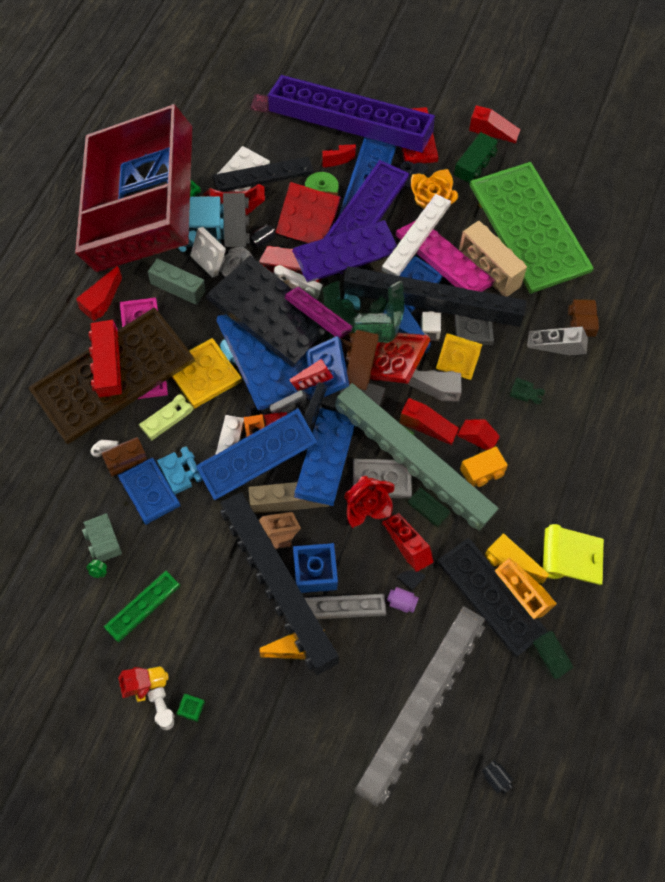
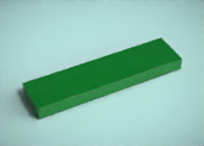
[104,571,180,643]

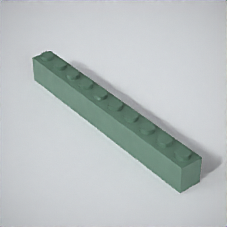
[334,383,499,531]

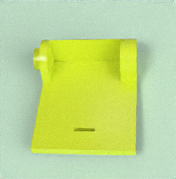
[543,524,604,585]

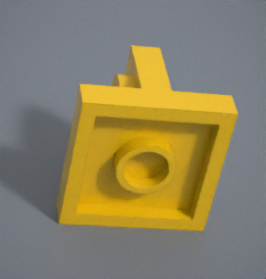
[436,333,483,380]

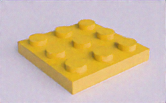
[172,338,242,409]

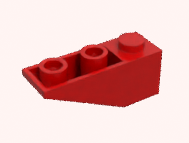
[382,513,433,572]

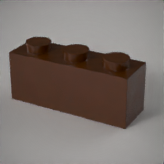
[346,330,379,390]

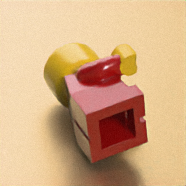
[118,666,168,702]

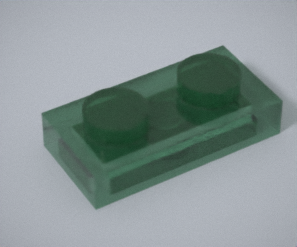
[533,631,574,679]

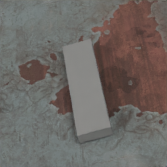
[305,594,386,619]

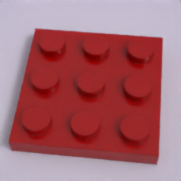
[276,182,341,243]
[370,332,431,384]

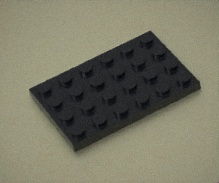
[206,256,327,367]

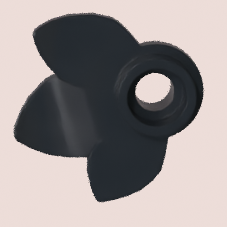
[399,161,429,189]

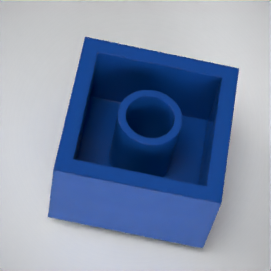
[293,543,338,593]

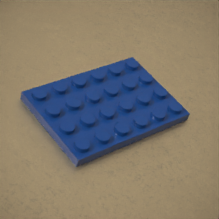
[216,314,313,410]

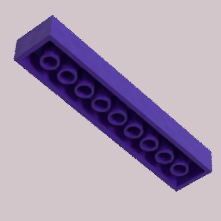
[268,75,435,153]

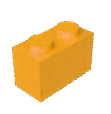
[460,447,508,487]

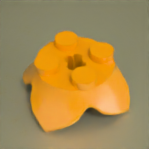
[411,169,458,209]

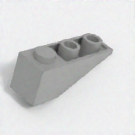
[527,327,588,355]
[406,370,461,401]

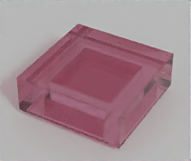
[251,94,269,112]

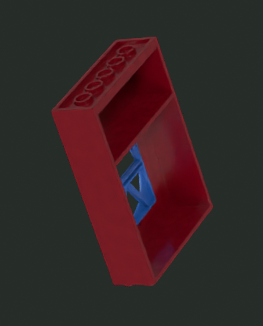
[75,104,192,272]

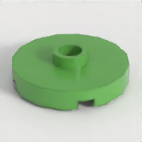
[305,172,339,193]

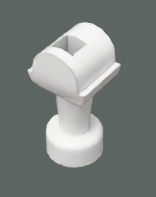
[147,687,175,730]

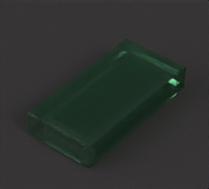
[408,488,451,528]

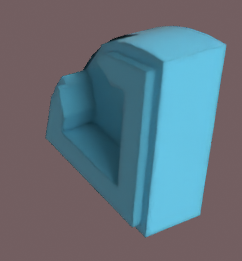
[342,294,360,310]

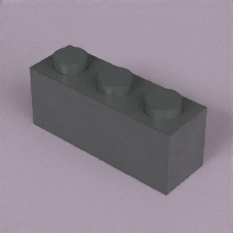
[223,193,250,249]

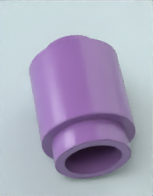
[387,587,419,613]

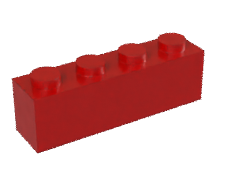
[88,320,122,398]

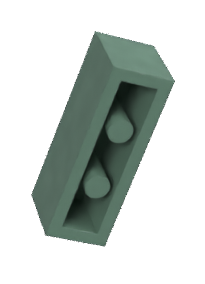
[148,259,205,305]

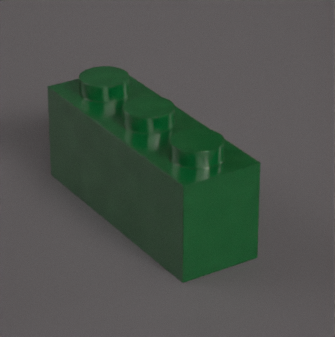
[454,132,498,183]

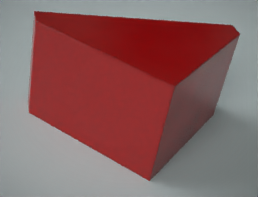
[457,419,500,450]

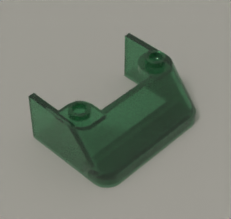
[323,281,405,343]

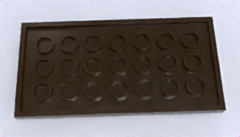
[28,307,195,445]

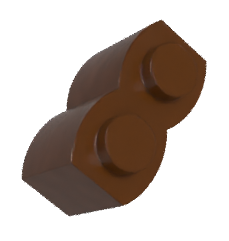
[568,299,599,337]

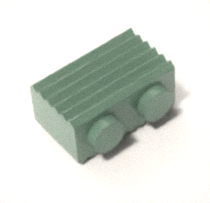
[82,513,122,561]

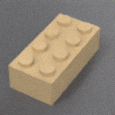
[459,221,527,296]

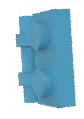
[157,447,203,494]

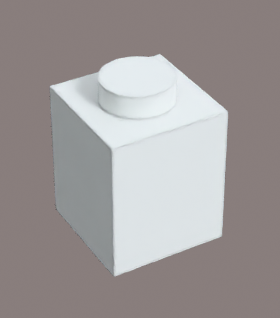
[421,311,441,341]

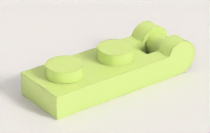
[139,394,194,441]

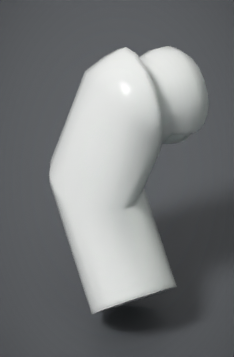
[91,440,119,457]

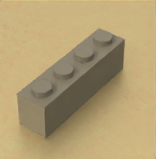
[248,482,329,514]

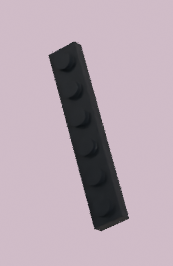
[212,157,314,192]

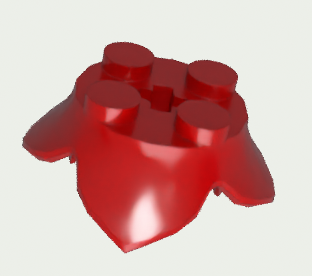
[344,476,395,528]

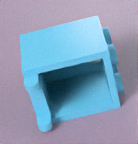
[179,197,224,252]

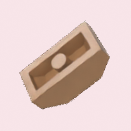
[259,512,301,549]

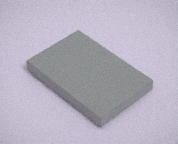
[353,459,412,498]

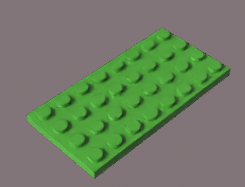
[470,162,594,294]

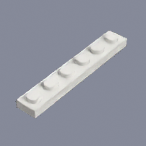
[382,194,451,276]

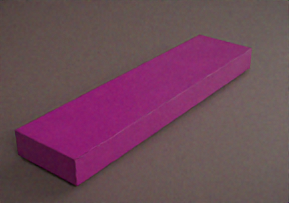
[285,287,352,339]

